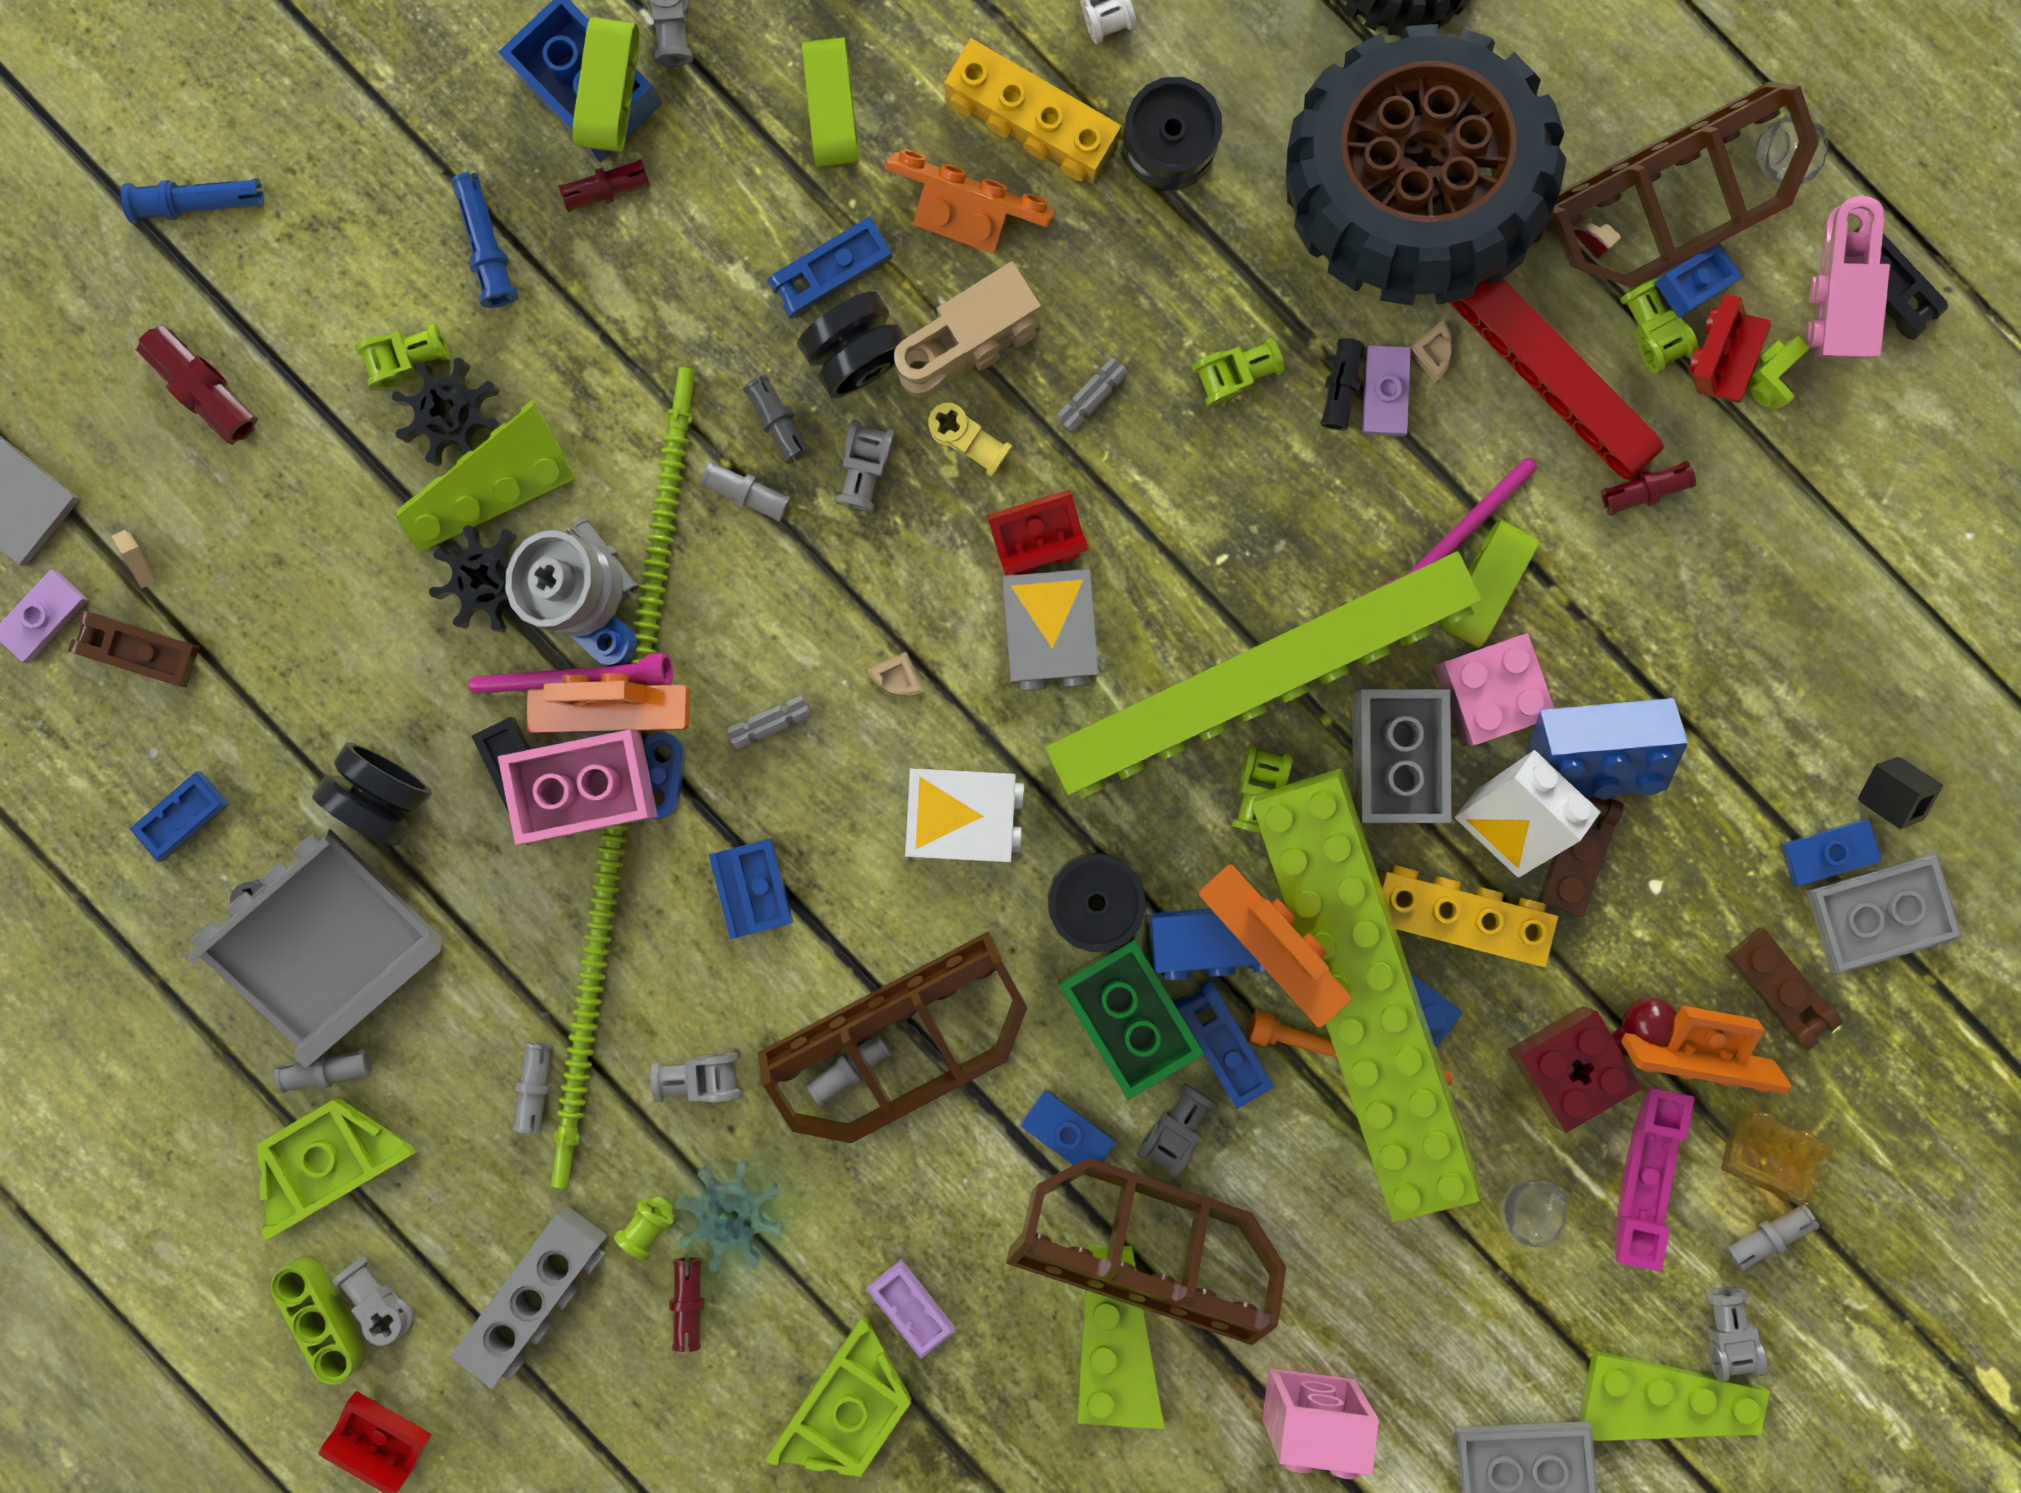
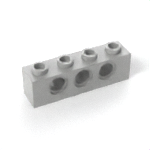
[450,1205,608,1389]

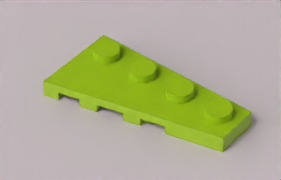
[396,399,576,553]
[1077,1243,1165,1430]
[1578,1350,1770,1441]

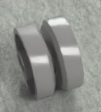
[505,530,623,636]

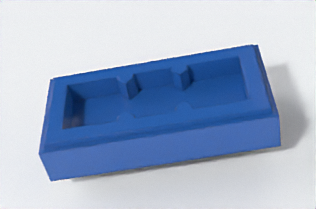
[130,771,230,862]
[1780,819,1882,886]
[1020,1089,1116,1178]

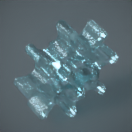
[674,1160,784,1272]

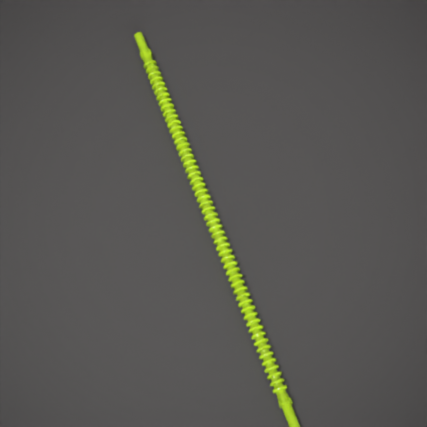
[550,367,696,1188]

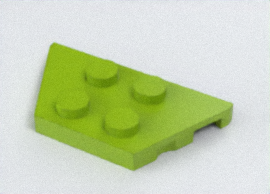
[256,1097,417,1241]
[765,1315,911,1477]

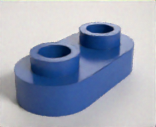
[571,614,637,666]
[643,732,685,819]

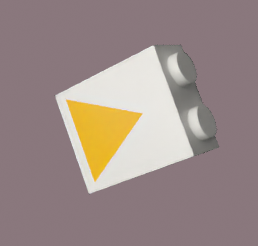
[1455,750,1600,878]
[905,768,1024,862]

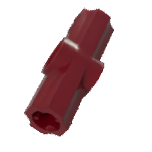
[135,324,259,445]

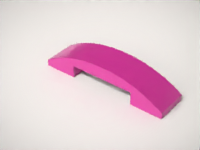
[1615,1087,1695,1272]

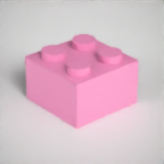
[1433,633,1555,747]

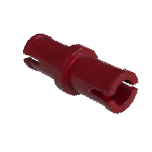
[558,159,651,213]
[1601,461,1696,516]
[669,1257,705,1352]

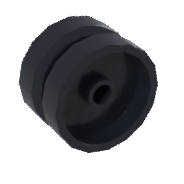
[1123,77,1222,191]
[797,291,906,399]
[312,742,432,846]
[1047,853,1146,952]

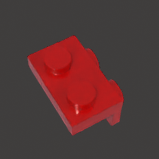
[1689,294,1771,403]
[986,489,1089,575]
[318,1391,432,1493]

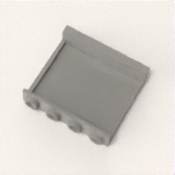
[187,828,443,1068]

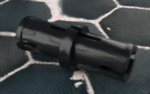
[1320,338,1365,431]

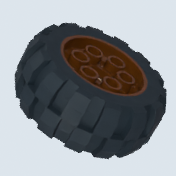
[1286,24,1566,306]

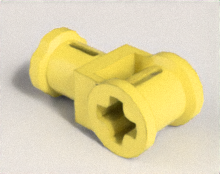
[928,403,1013,478]

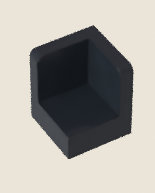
[1858,757,1943,830]

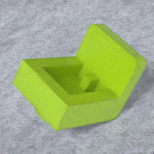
[1749,336,1810,411]

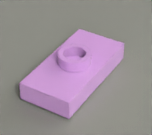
[1361,345,1411,436]
[0,569,89,663]
[866,1259,956,1359]

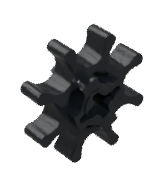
[392,357,502,466]
[429,525,517,633]

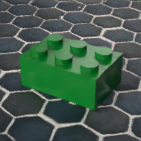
[1057,936,1204,1100]

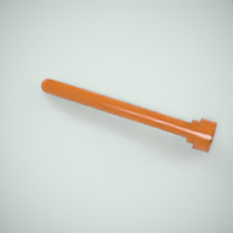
[1247,1008,1453,1086]

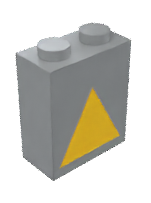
[1002,569,1099,691]

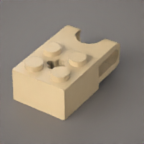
[894,261,1041,397]

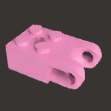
[1805,196,1890,359]

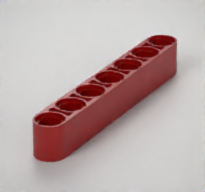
[1448,279,1664,481]

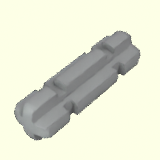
[1057,358,1128,433]
[727,696,811,749]

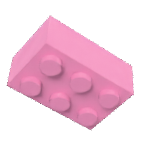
[498,729,658,845]
[1262,1368,1379,1479]

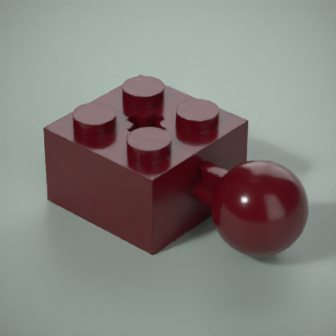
[1508,997,1677,1133]

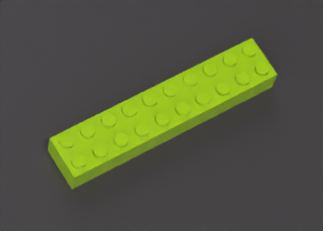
[1045,551,1482,799]
[1251,768,1480,1222]

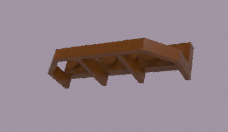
[1547,82,1819,288]
[757,931,1027,1143]
[1006,1157,1286,1345]

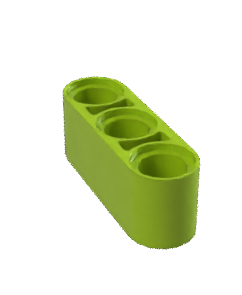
[573,17,640,152]
[802,37,859,167]
[1439,519,1539,650]
[270,1257,366,1385]

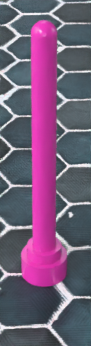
[1382,458,1537,587]
[468,653,673,694]

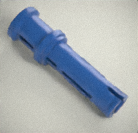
[451,172,519,308]
[121,178,265,224]

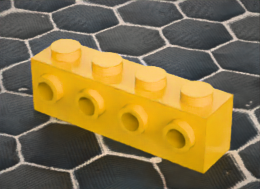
[944,38,1122,184]
[1378,865,1558,968]

